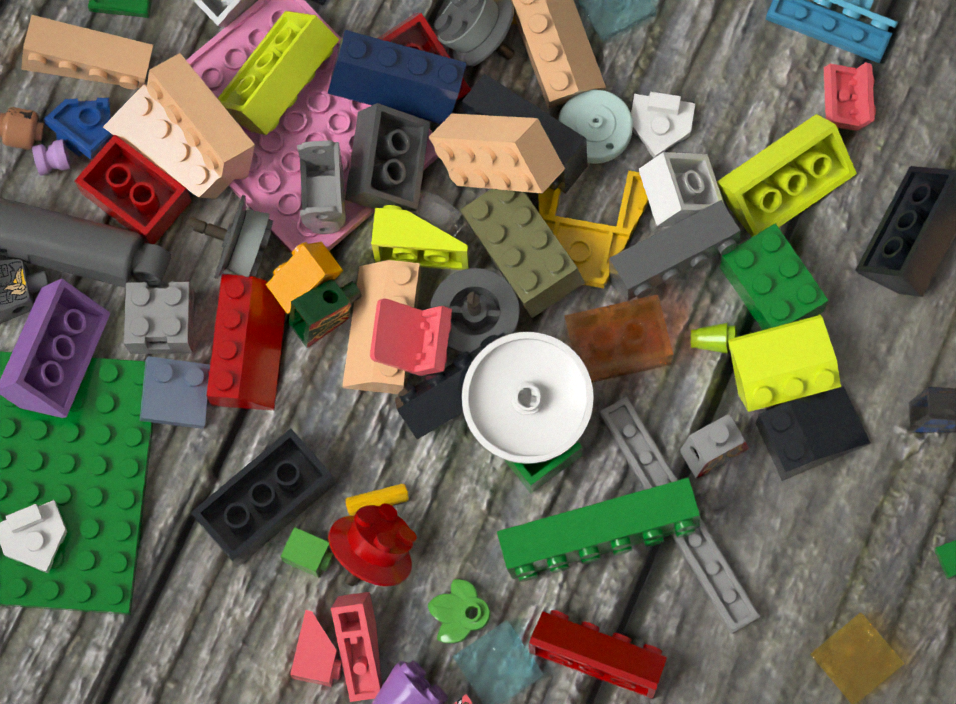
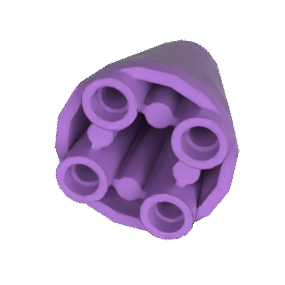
[372,660,449,704]

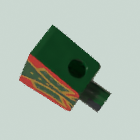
[289,279,362,348]

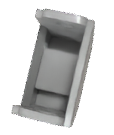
[297,140,346,234]

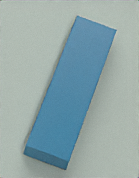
[765,0,892,64]

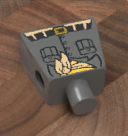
[0,259,50,324]

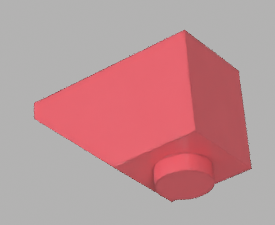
[290,610,342,687]

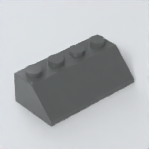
[609,200,741,301]

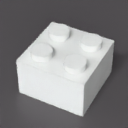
[639,152,723,226]

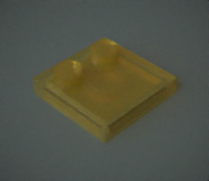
[810,612,905,704]

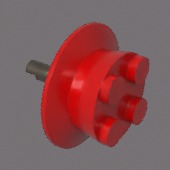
[328,503,417,587]

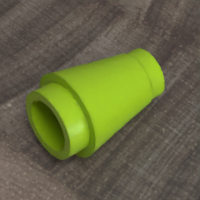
[691,322,737,354]

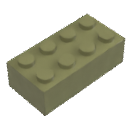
[460,189,585,318]

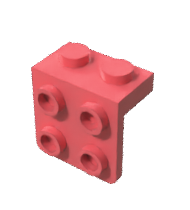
[370,298,452,376]

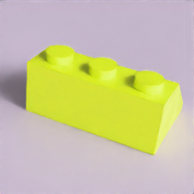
[728,315,841,412]

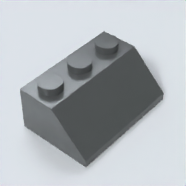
[345,103,430,211]

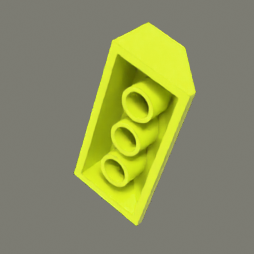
[217,11,339,135]
[717,114,857,237]

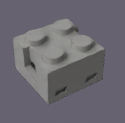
[124,282,195,354]

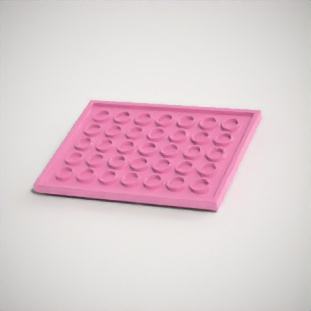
[186,0,439,254]

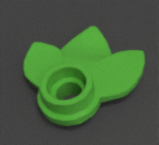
[428,579,491,644]

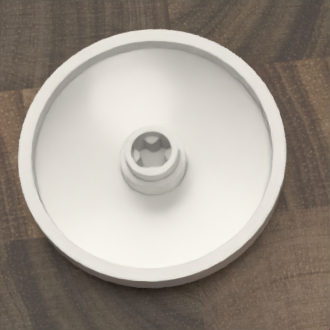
[462,332,593,464]

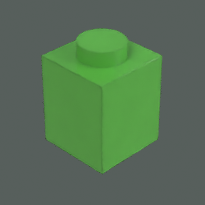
[280,527,334,578]

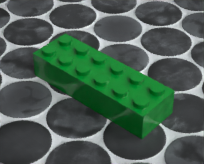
[497,477,700,582]

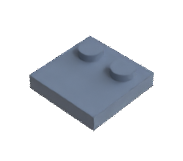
[140,356,210,429]

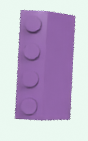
[0,279,110,418]

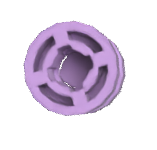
[32,139,71,176]

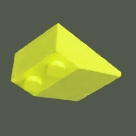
[371,205,469,270]

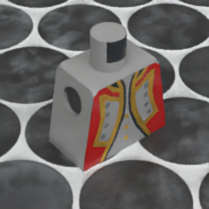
[680,414,749,478]

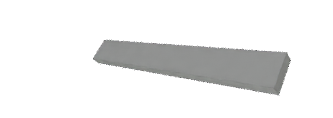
[599,396,761,635]

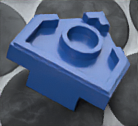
[44,97,112,159]

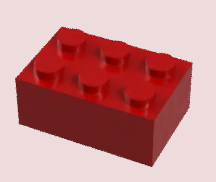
[74,135,192,244]

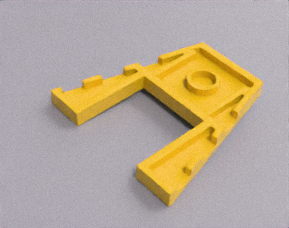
[538,170,649,289]

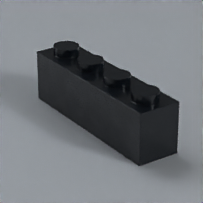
[395,332,506,440]

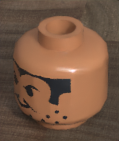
[0,107,44,150]

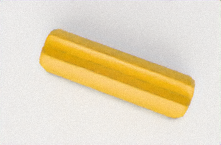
[345,484,409,516]

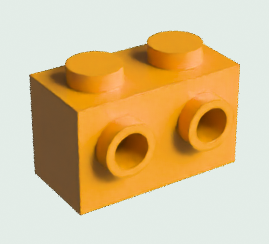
[266,241,343,314]

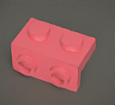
[824,63,876,131]

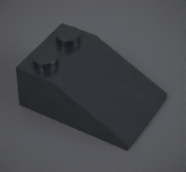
[755,386,871,481]

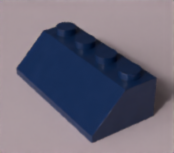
[327,30,466,124]

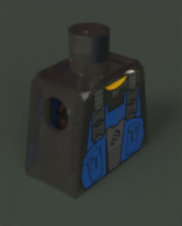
[909,387,956,433]

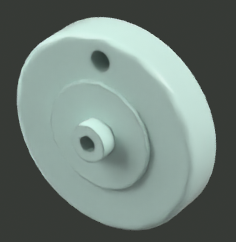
[559,89,633,164]

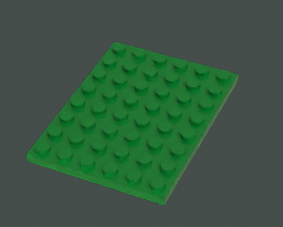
[0,351,154,615]

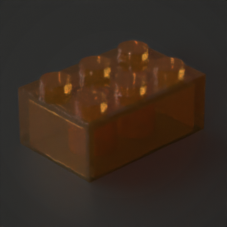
[564,295,674,383]

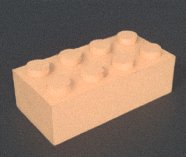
[429,113,565,193]

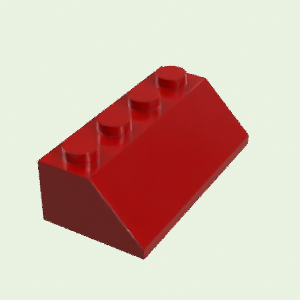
[206,274,286,411]
[529,610,667,699]

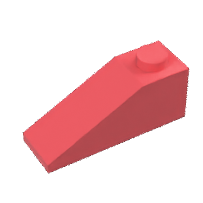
[331,592,382,702]

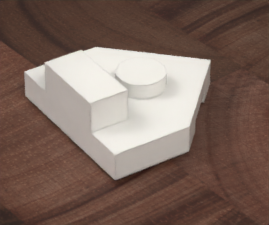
[631,92,695,158]
[0,500,67,573]

